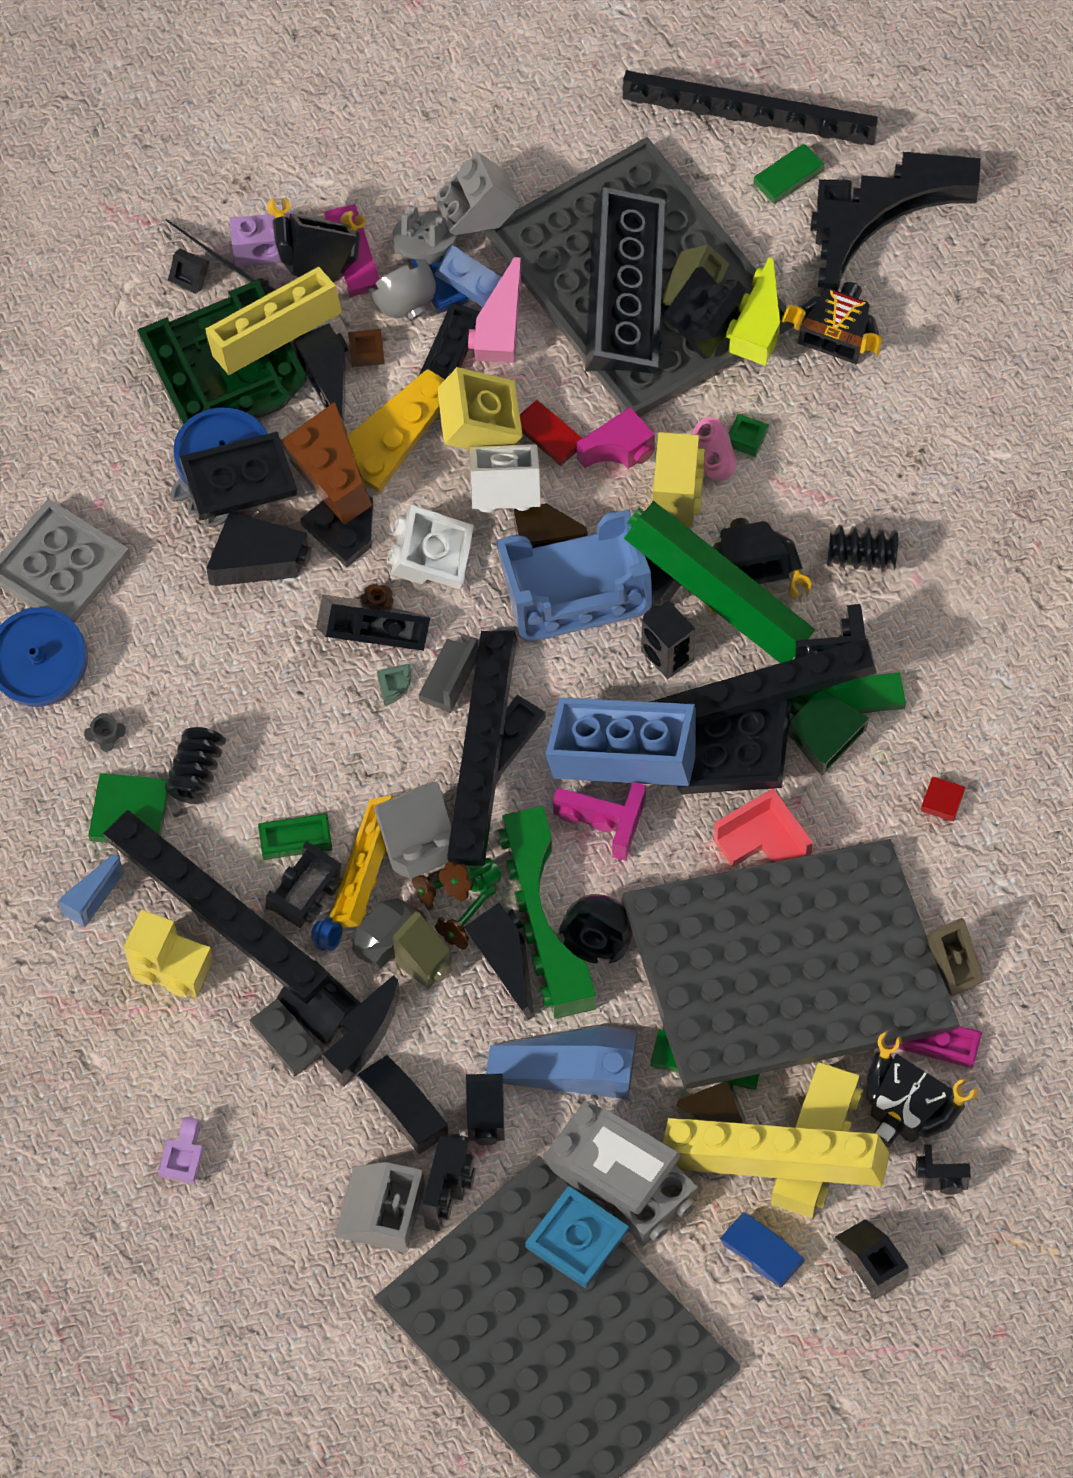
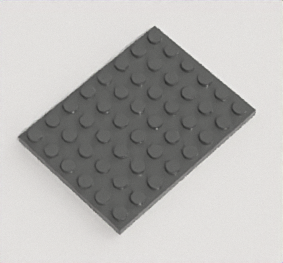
[485,137,795,417]
[621,839,960,1090]
[374,1156,740,1478]

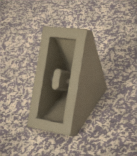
[927,918,984,996]

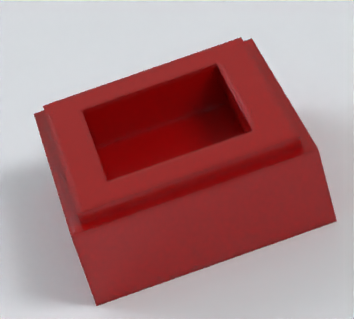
[921,776,965,822]

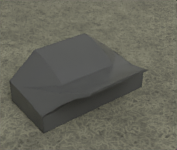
[352,898,426,969]

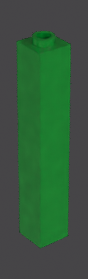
[623,500,815,663]

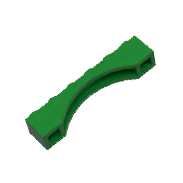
[497,806,596,1019]

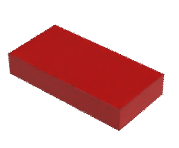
[519,400,582,466]

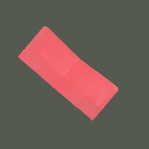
[713,789,813,867]

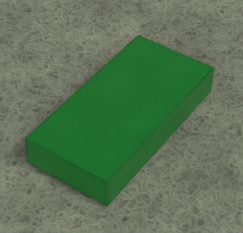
[753,143,824,204]
[258,813,333,860]

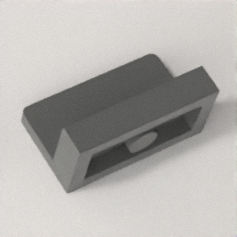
[419,637,478,713]

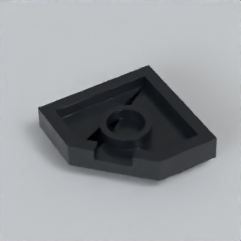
[300,496,374,568]

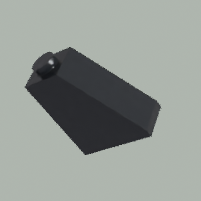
[206,512,312,586]

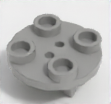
[393,205,458,264]

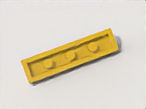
[330,795,394,929]

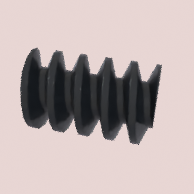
[827,524,899,572]
[165,727,226,804]

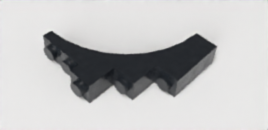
[810,152,981,291]

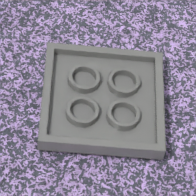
[0,499,130,622]

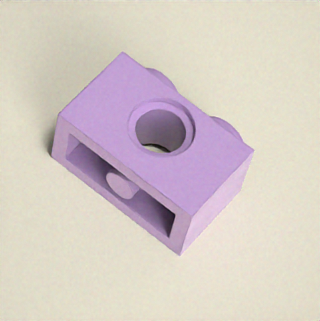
[229,212,295,267]

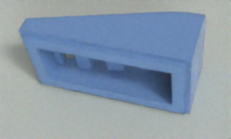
[58,854,124,927]

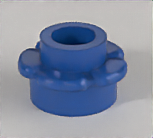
[311,917,343,951]

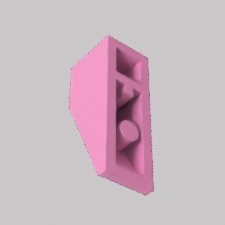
[468,257,522,363]

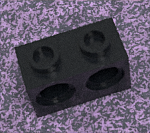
[641,600,695,680]

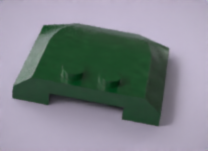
[137,279,307,426]

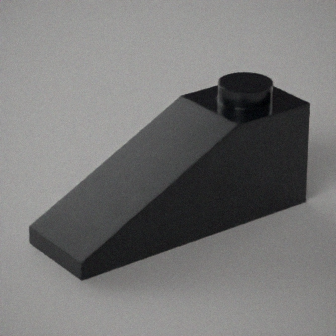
[294,323,348,422]
[316,594,430,651]
[464,903,534,1020]

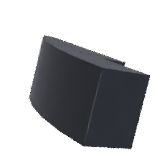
[322,975,400,1087]
[357,1055,449,1155]

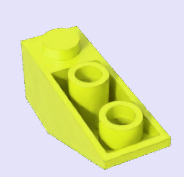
[726,257,780,366]

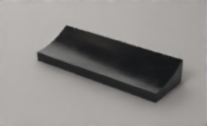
[585,187,665,374]

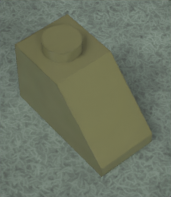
[392,911,452,989]

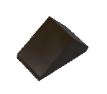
[676,1081,747,1124]

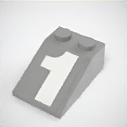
[543,1101,681,1214]

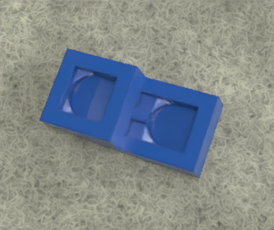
[720,1212,805,1288]

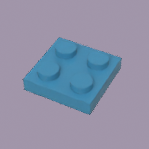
[525,1186,629,1289]

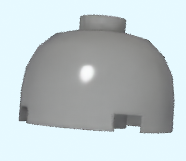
[368,259,436,321]

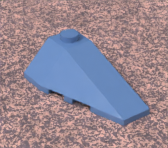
[486,1026,638,1099]

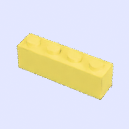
[205,267,342,375]
[771,1062,863,1219]

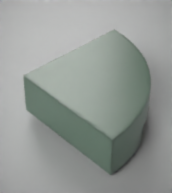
[377,664,411,706]

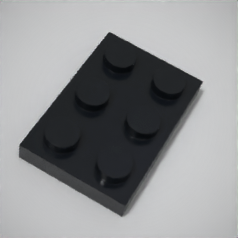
[180,431,297,521]

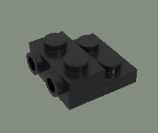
[422,1134,476,1231]

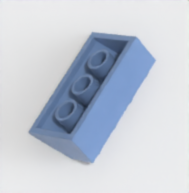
[545,697,696,786]

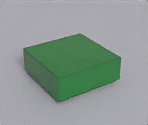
[729,414,769,457]

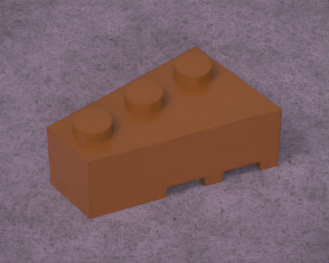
[281,402,372,525]

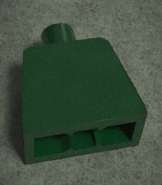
[788,690,869,775]

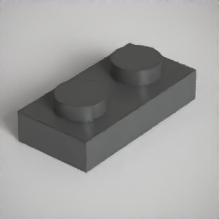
[249,999,323,1077]

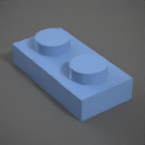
[434,245,502,307]

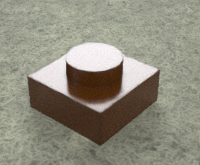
[348,329,385,367]

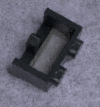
[265,841,343,929]

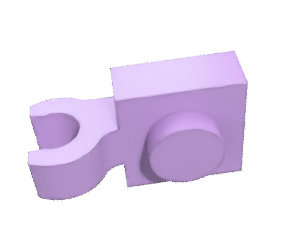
[158,1117,204,1185]

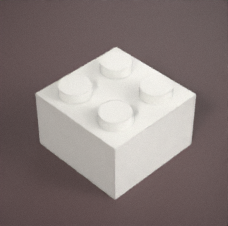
[470,444,540,513]

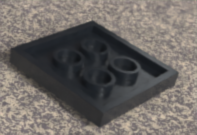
[677,698,792,794]

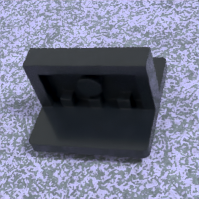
[665,267,746,359]

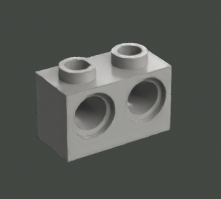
[613,1164,698,1247]

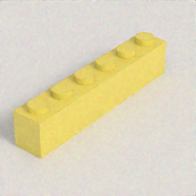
[663,1118,889,1187]

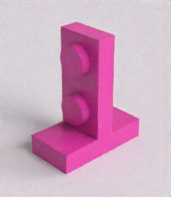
[553,782,646,861]

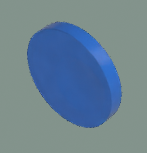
[174,408,268,485]
[0,607,88,707]

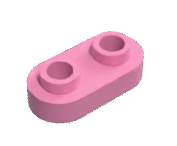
[692,417,737,482]

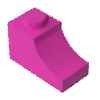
[577,407,655,469]

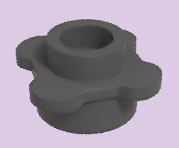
[84,713,126,752]

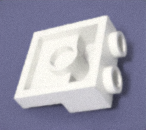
[387,505,474,589]

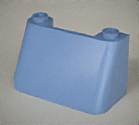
[497,509,652,641]

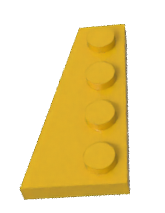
[348,369,445,493]

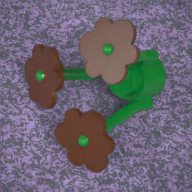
[412,857,501,950]

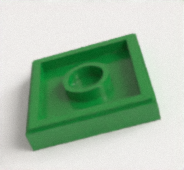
[88,773,168,843]

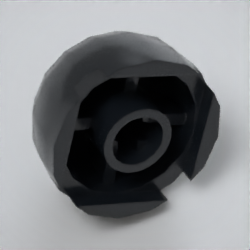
[559,894,632,964]

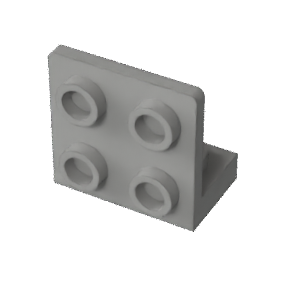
[374,781,451,879]

